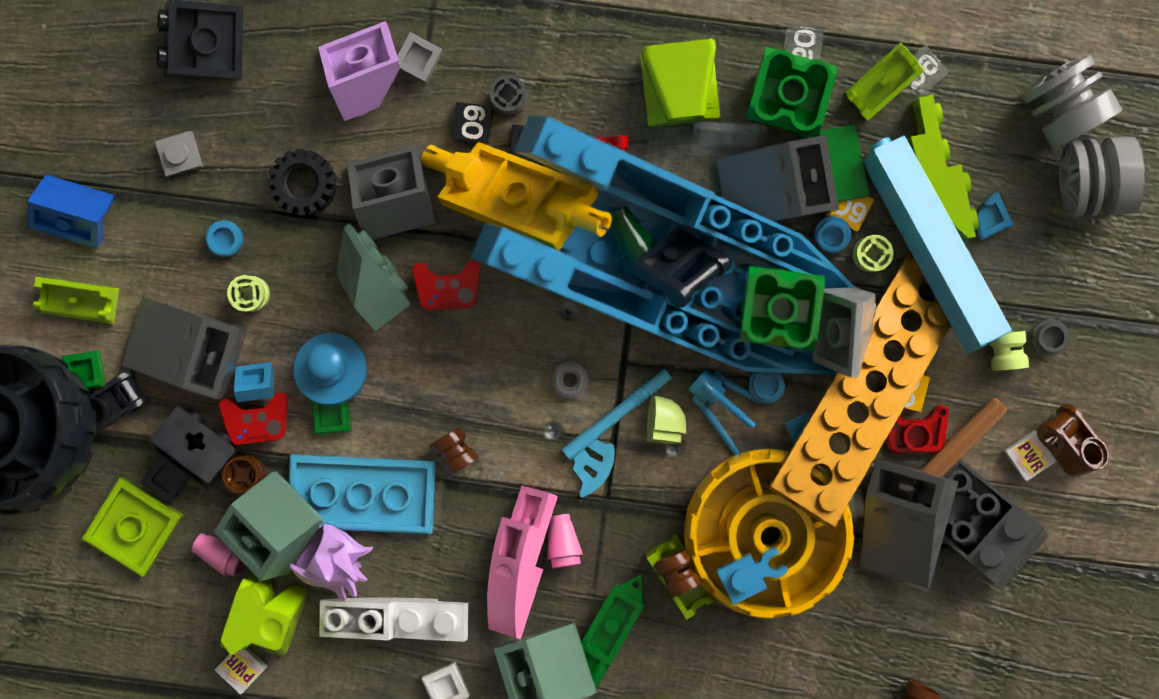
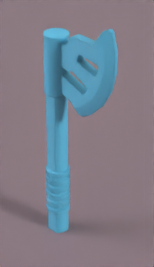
[562,369,672,498]

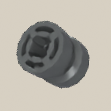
[489,75,527,116]

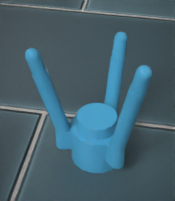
[688,369,762,456]

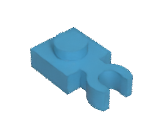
[716,547,788,605]

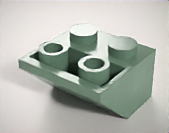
[336,223,410,332]
[214,471,324,581]
[494,622,597,699]

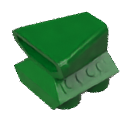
[746,47,837,139]
[739,266,825,351]

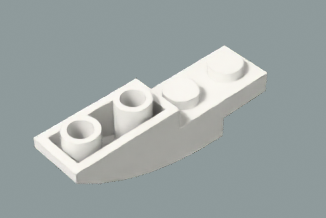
[319,598,468,642]

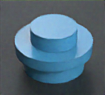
[814,216,851,253]
[748,372,785,403]

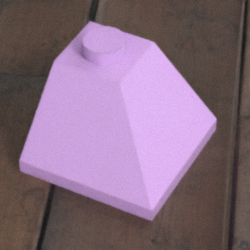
[318,21,401,121]

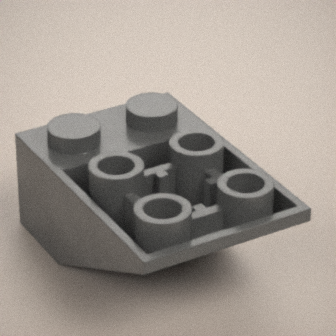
[716,135,839,222]
[121,296,248,399]
[943,459,1049,591]
[860,460,959,588]

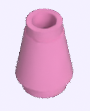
[547,514,583,569]
[192,533,246,578]

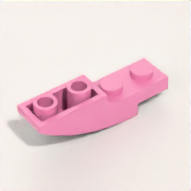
[487,485,558,640]

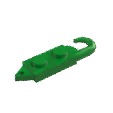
[581,573,647,689]

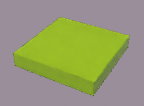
[82,477,184,577]

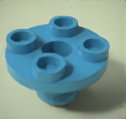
[294,333,367,406]

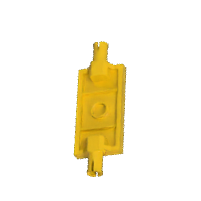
[421,142,611,251]

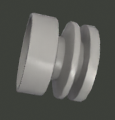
[1022,55,1123,150]
[1059,136,1145,217]

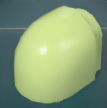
[646,395,686,444]

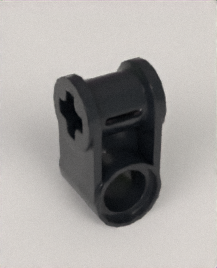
[89,370,151,429]

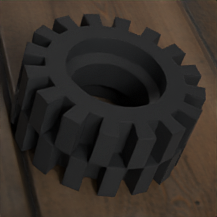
[267,149,337,216]

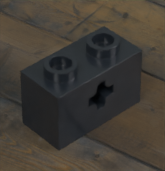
[149,406,236,491]

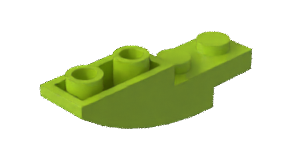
[907,95,979,240]

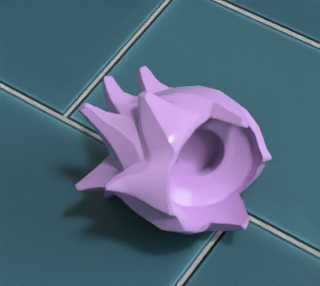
[289,524,373,602]

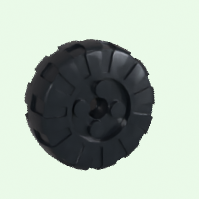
[0,345,97,515]

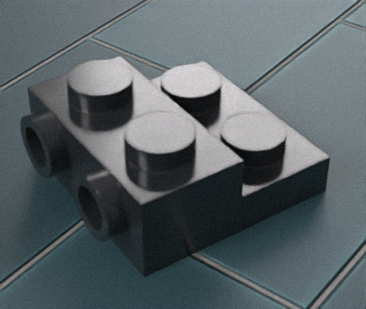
[156,0,243,81]

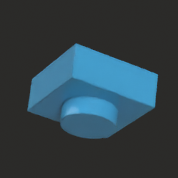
[234,362,275,402]

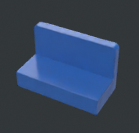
[27,175,114,249]

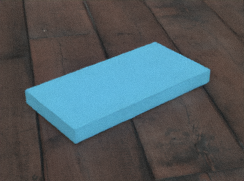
[289,454,436,534]

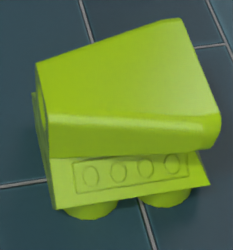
[640,39,721,127]
[220,573,308,656]

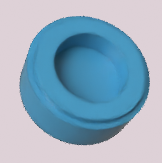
[205,220,244,257]

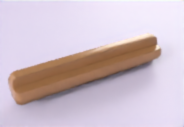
[920,398,1007,477]

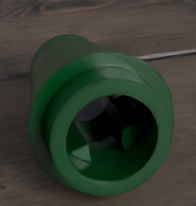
[610,206,653,264]

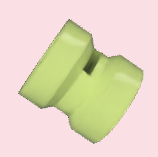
[851,235,894,273]
[227,275,270,312]
[989,331,1029,371]

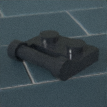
[632,227,730,308]

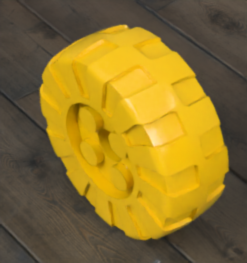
[684,449,854,619]

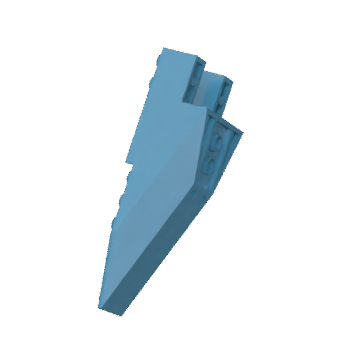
[471,116,855,375]

